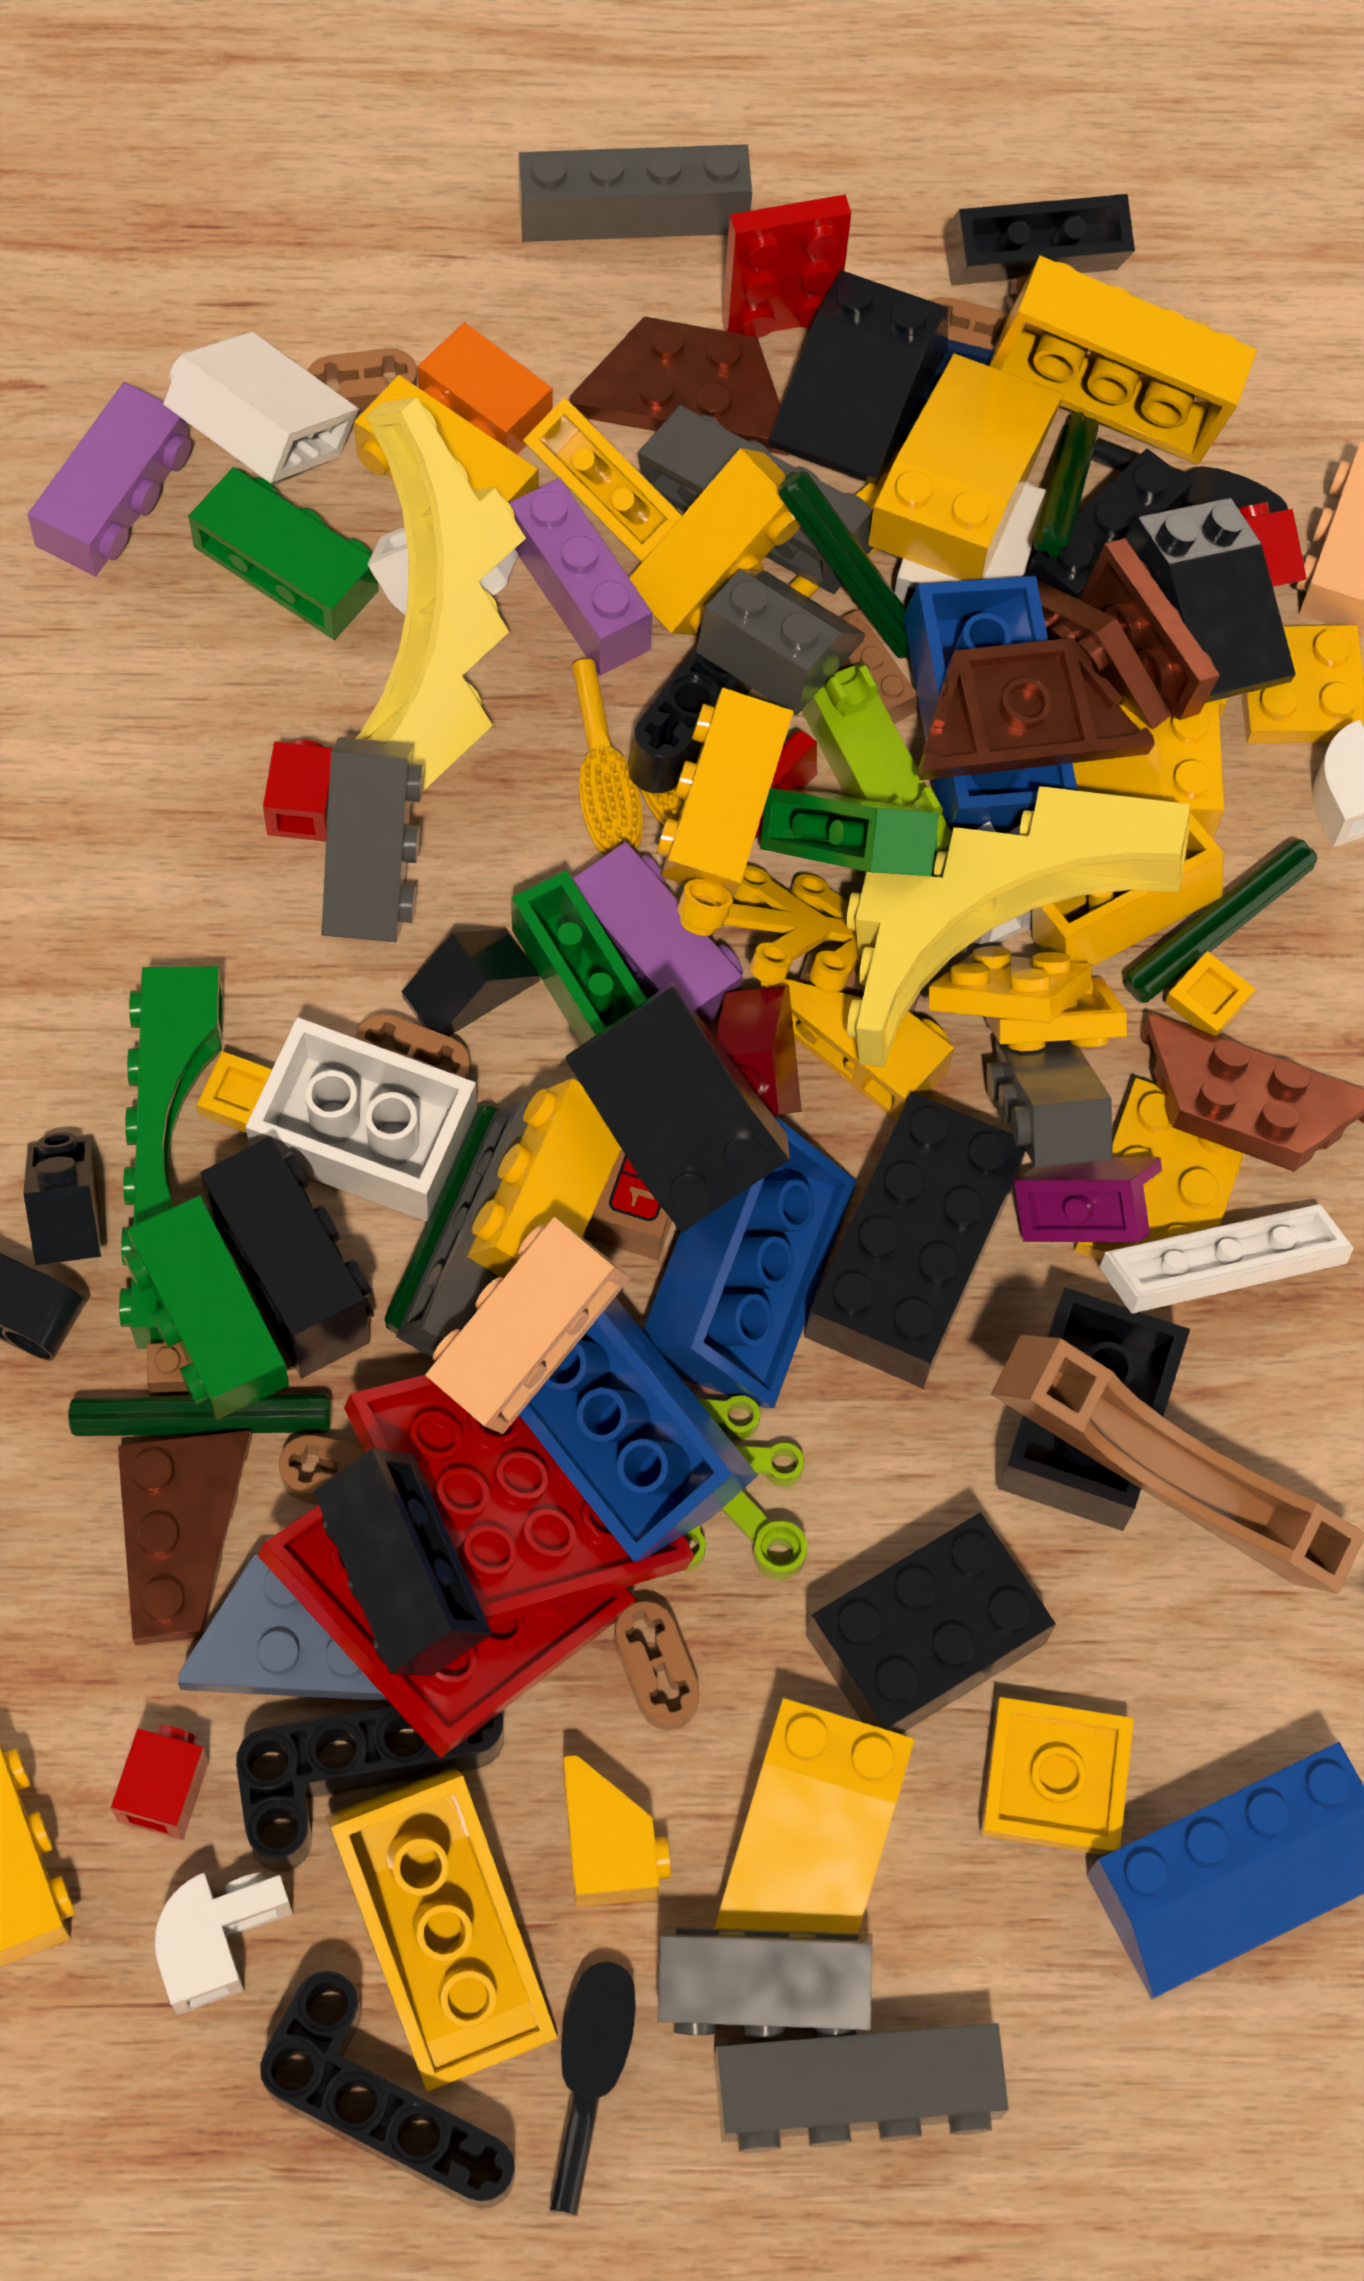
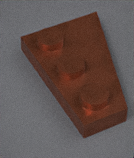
[1079,538,1220,720]
[1037,580,1172,730]
[118,1430,252,1645]

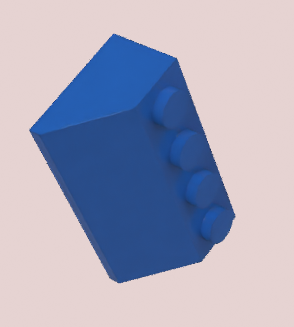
[903,576,1078,833]
[643,1117,856,1408]
[519,1297,758,1563]
[1087,1742,1364,2000]

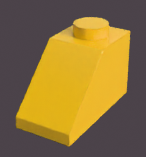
[563,1755,671,1907]

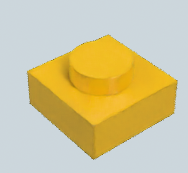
[1165,951,1256,1037]
[196,1051,272,1133]

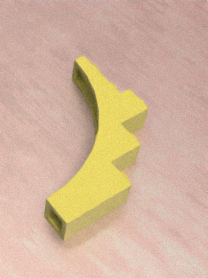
[355,397,526,803]
[847,786,1190,1067]

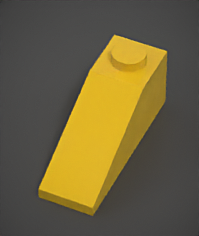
[760,979,955,1121]

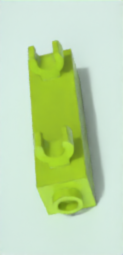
[802,663,952,877]

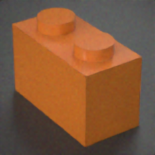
[417,322,553,455]

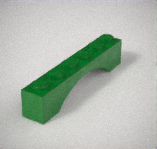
[119,966,223,1349]

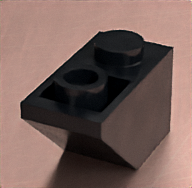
[23,1132,102,1265]

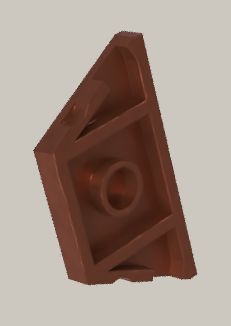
[569,316,789,456]
[918,638,1155,781]
[1141,1012,1364,1172]

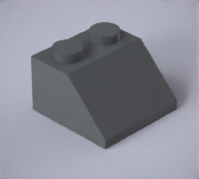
[696,569,865,716]

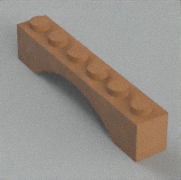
[990,1335,1364,1593]

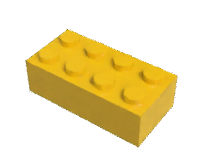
[989,255,1257,465]

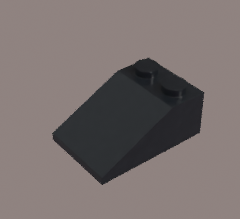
[769,270,948,485]
[1125,498,1296,703]
[566,982,790,1233]

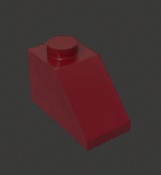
[716,985,802,1115]

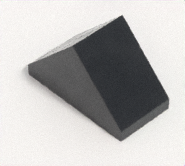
[402,929,540,1037]

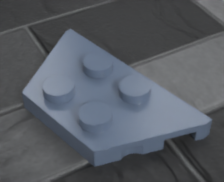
[178,1554,388,1701]

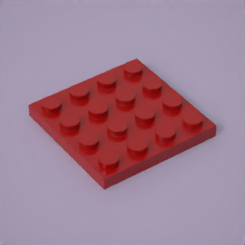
[344,1375,695,1627]
[258,1505,636,1758]

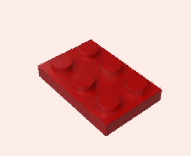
[722,194,852,338]

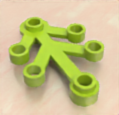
[683,1395,808,1580]

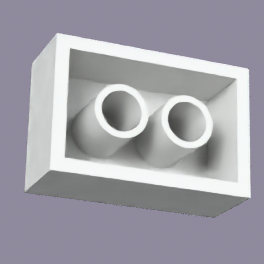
[245,1017,477,1222]

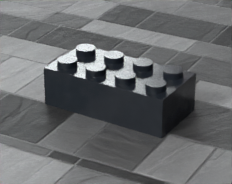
[804,1092,1026,1388]

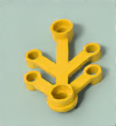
[677,866,862,992]

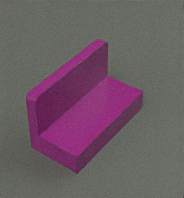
[1014,1157,1162,1242]

